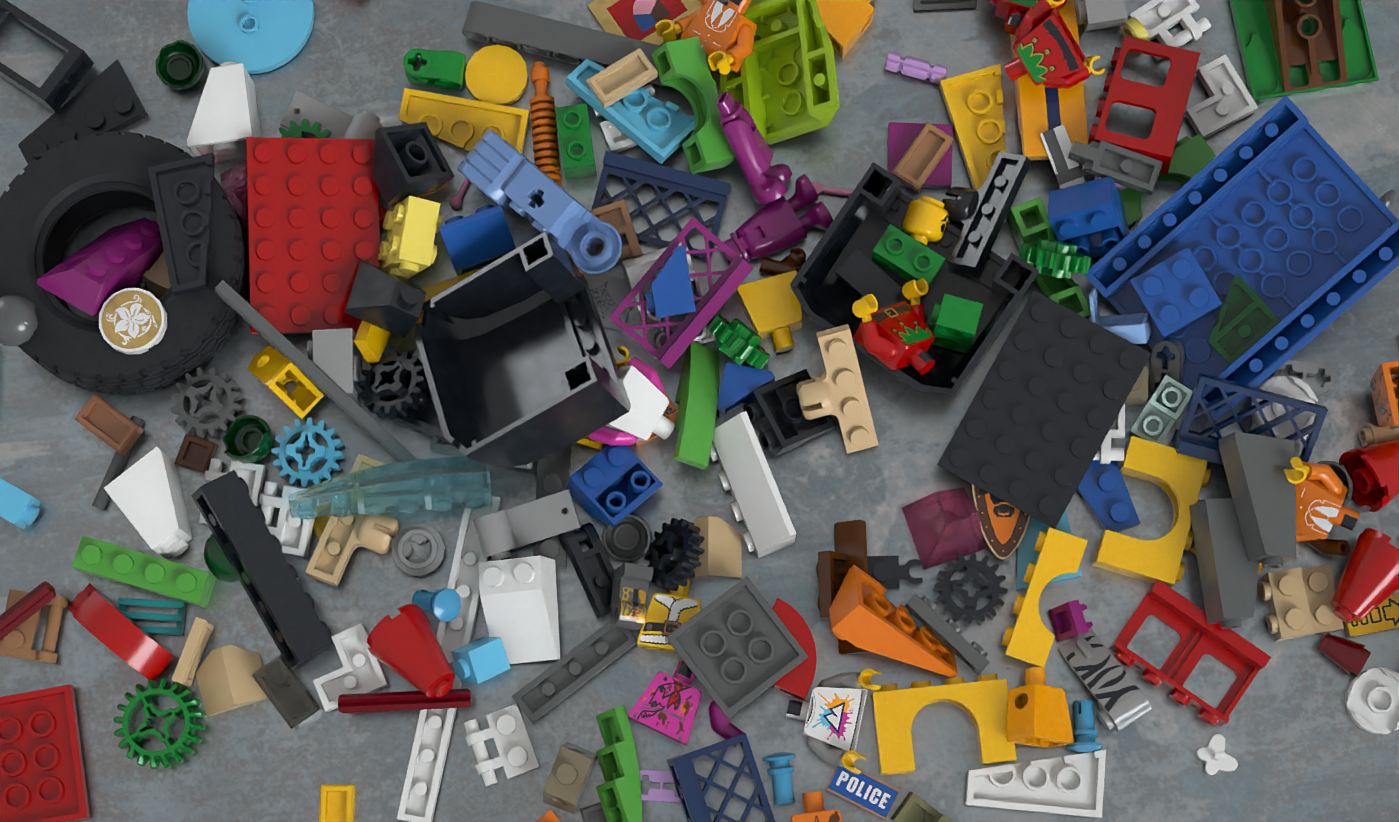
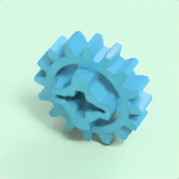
[271,417,345,489]

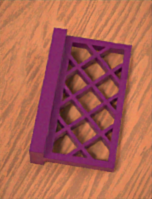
[608,217,754,369]

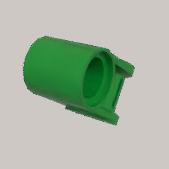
[403,48,466,90]

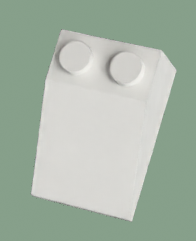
[478,555,560,665]

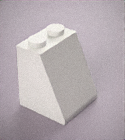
[187,61,262,164]
[104,446,193,559]

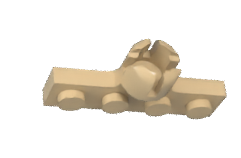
[796,324,879,454]
[305,453,399,587]

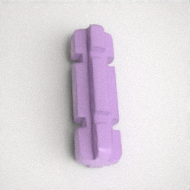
[885,52,947,84]

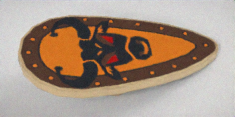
[971,484,1030,560]

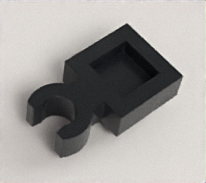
[867,556,923,590]

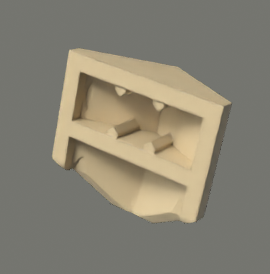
[687,516,742,579]
[195,645,272,717]

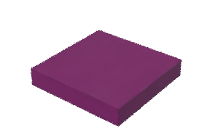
[887,122,953,189]

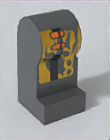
[611,562,653,631]

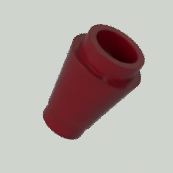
[1317,632,1371,676]

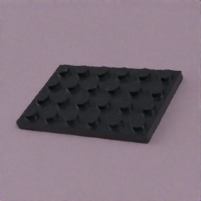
[937,290,1152,529]

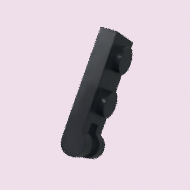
[559,522,614,619]

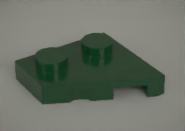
[1208,274,1281,365]

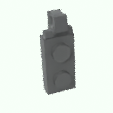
[1068,140,1163,195]

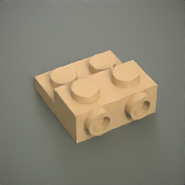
[1260,564,1344,641]

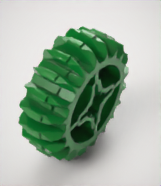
[114,678,206,769]

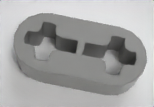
[1270,359,1336,395]

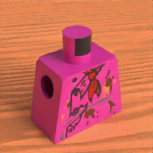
[628,660,702,746]

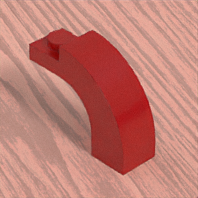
[67,583,175,681]
[767,598,817,700]

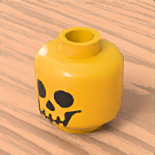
[902,196,949,246]

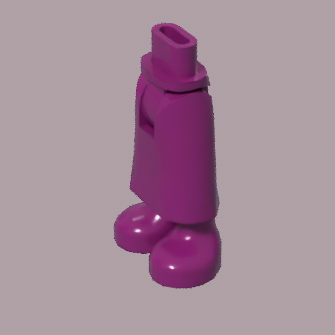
[716,91,793,204]
[722,174,833,264]

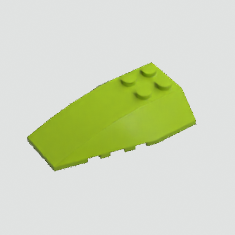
[720,0,840,144]

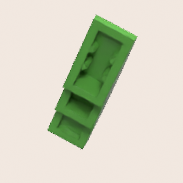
[673,342,719,469]
[596,705,642,822]

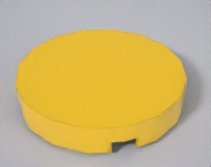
[465,45,528,106]

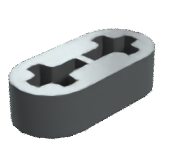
[1150,338,1185,395]

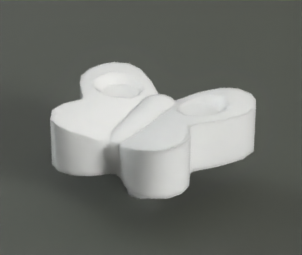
[1196,734,1238,776]

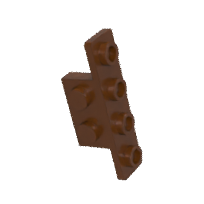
[816,520,870,655]

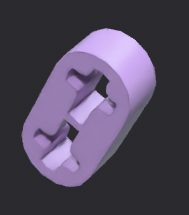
[639,770,681,803]

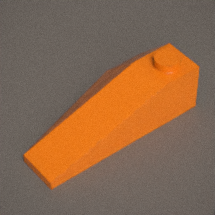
[829,565,958,678]

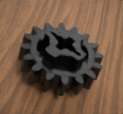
[358,349,429,420]
[645,518,705,591]
[934,552,1008,626]

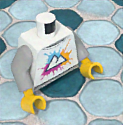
[786,669,881,774]

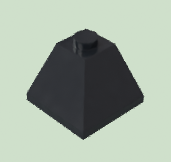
[372,122,454,204]
[344,260,426,338]

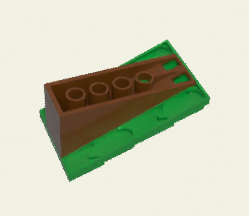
[1229,0,1379,100]

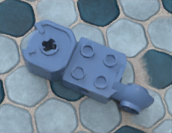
[457,129,622,274]

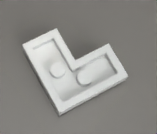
[1185,54,1258,139]
[313,623,389,712]

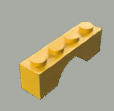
[1001,527,1088,668]

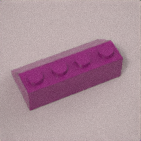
[36,217,164,316]

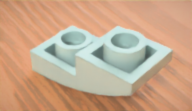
[1129,375,1193,444]

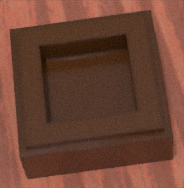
[174,433,219,475]

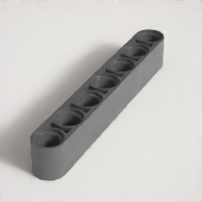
[462,1,668,86]

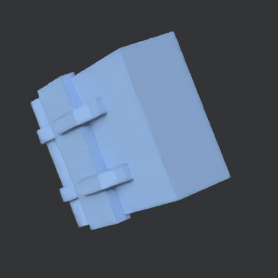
[1089,288,1152,344]

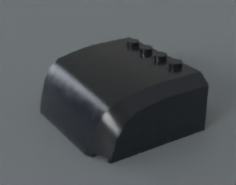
[790,162,1039,395]
[414,231,631,468]

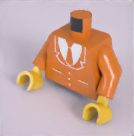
[655,0,757,75]
[1283,457,1360,542]

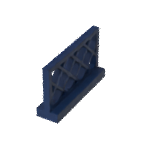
[591,151,732,260]
[1171,373,1328,465]
[667,733,775,822]

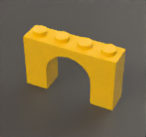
[1092,436,1211,587]
[871,674,1017,775]

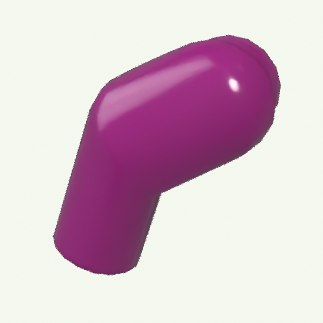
[709,701,744,747]

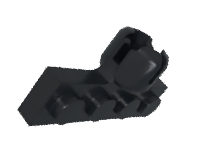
[942,151,1031,274]

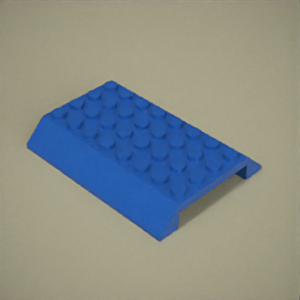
[1084,96,1399,421]

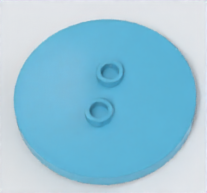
[187,0,315,74]

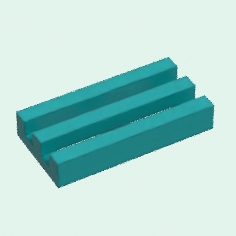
[118,598,187,636]

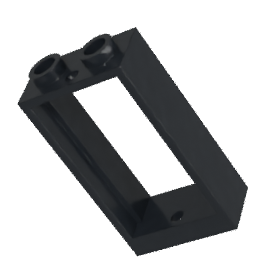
[0,0,94,113]

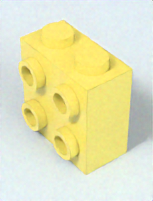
[378,196,442,280]

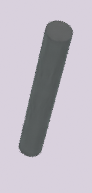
[92,415,144,510]

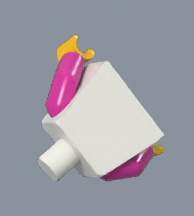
[584,346,675,445]

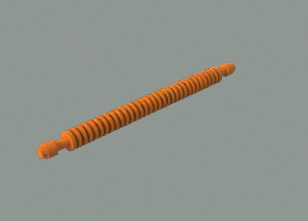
[529,61,567,253]

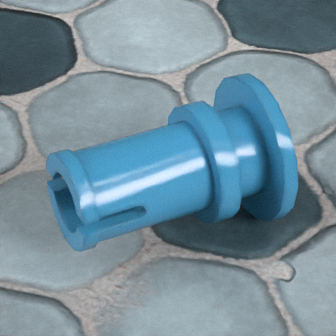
[412,588,461,622]
[1068,700,1102,753]
[763,752,796,805]

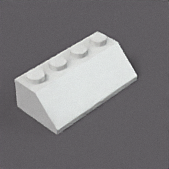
[710,411,796,558]

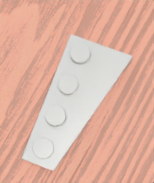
[965,750,1106,818]

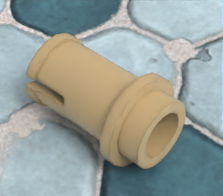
[1359,423,1399,447]

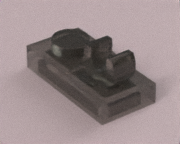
[252,654,320,729]

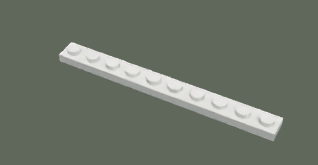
[397,492,501,822]

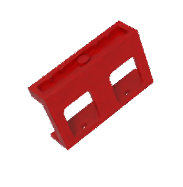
[1088,36,1200,175]
[1109,579,1271,726]

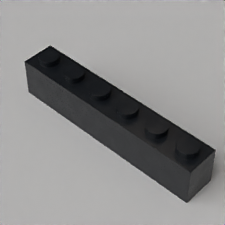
[191,470,333,669]

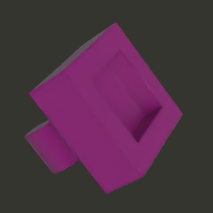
[1048,600,1093,642]

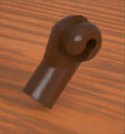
[759,248,806,276]
[1305,539,1350,556]

